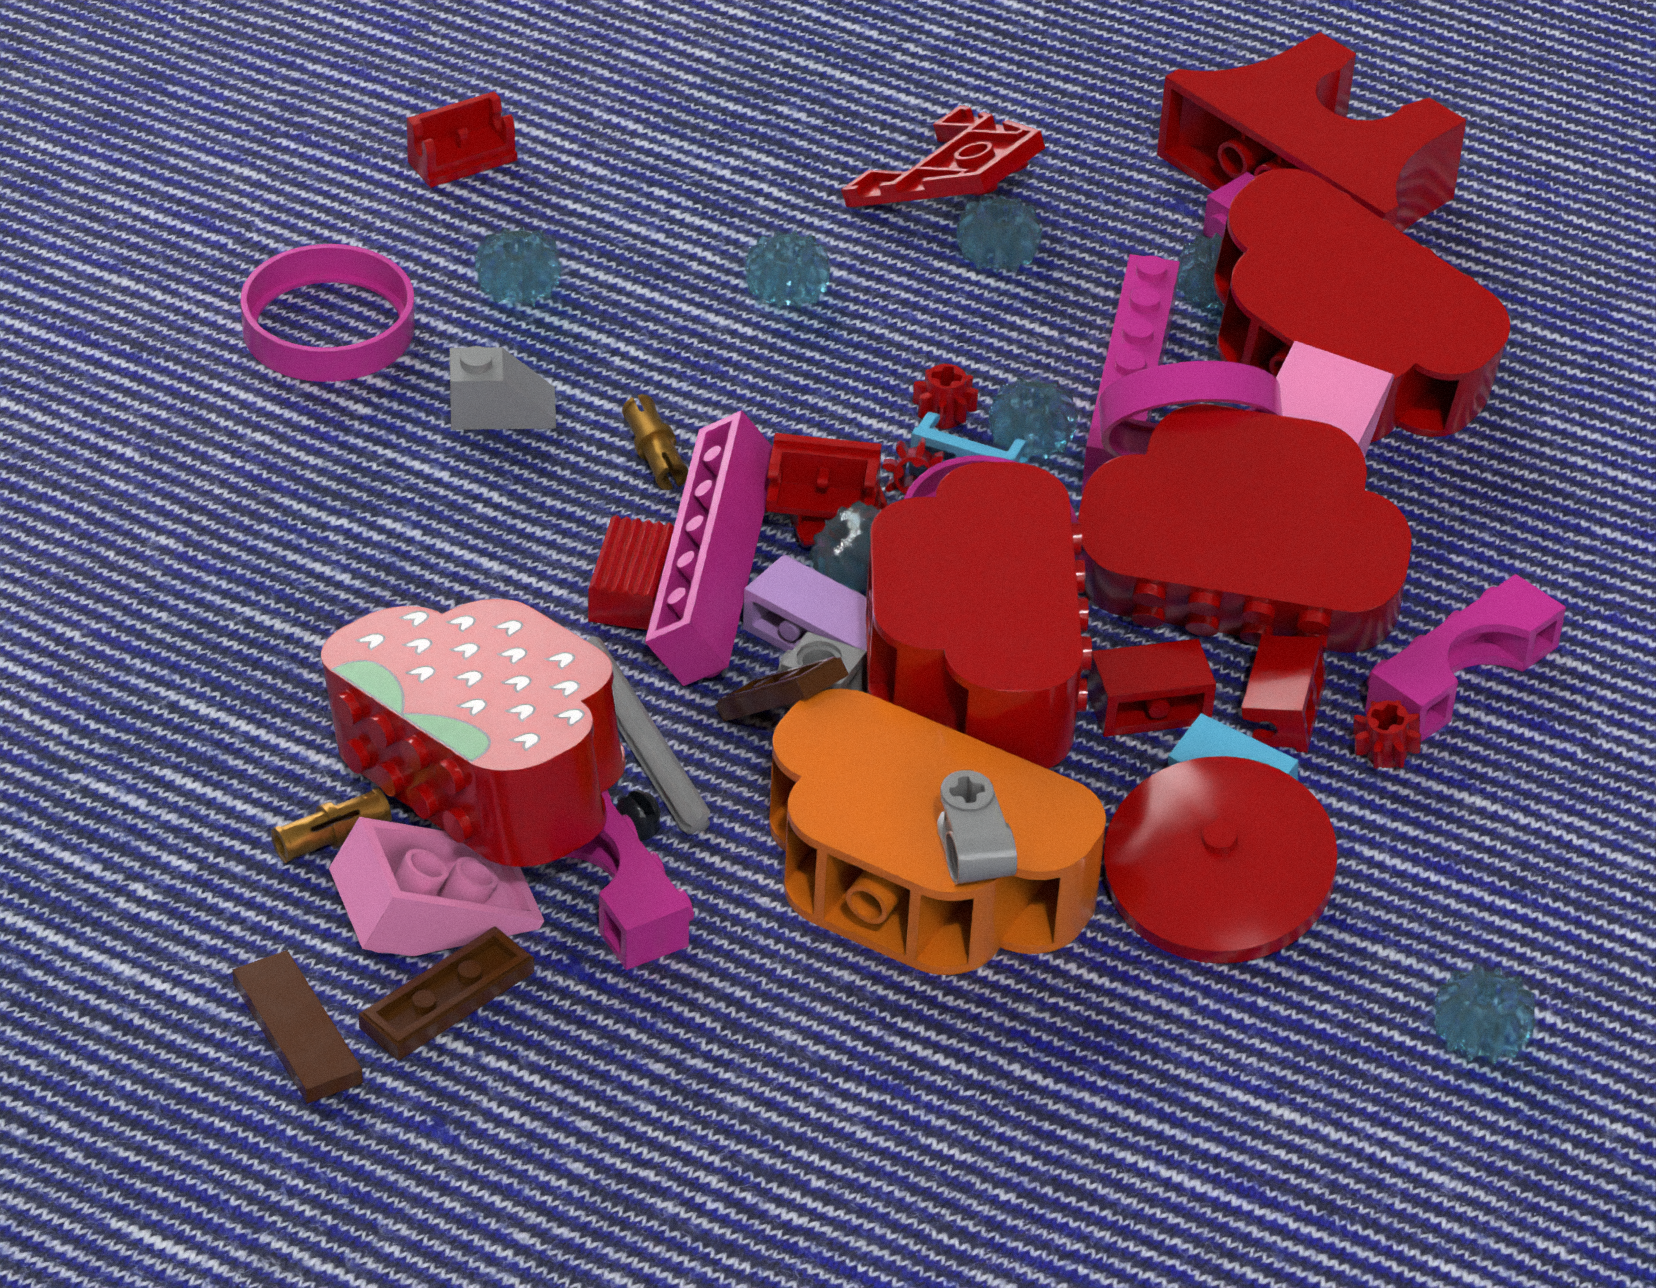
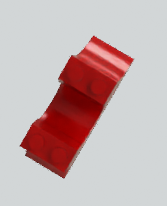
[1157,32,1467,232]

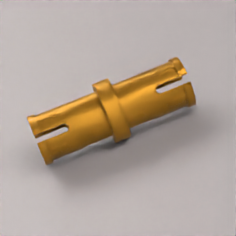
[622,394,689,490]
[271,788,392,863]

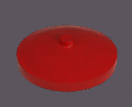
[1104,756,1337,964]

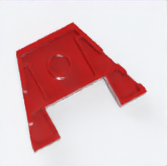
[841,105,1045,207]

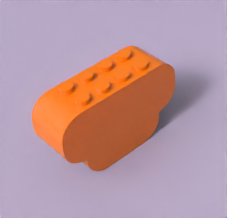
[769,689,1106,975]

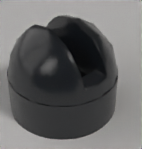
[616,790,661,841]

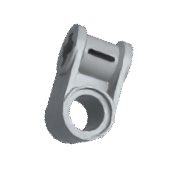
[937,770,1017,885]

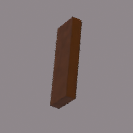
[715,656,849,721]
[359,926,534,1061]
[232,950,363,1104]

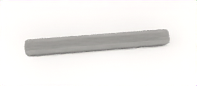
[587,636,710,835]

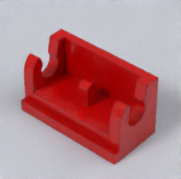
[407,91,518,188]
[766,433,882,523]
[1241,635,1327,753]

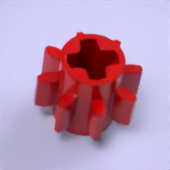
[913,364,978,429]
[882,437,945,497]
[1353,700,1421,769]

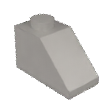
[450,346,556,430]

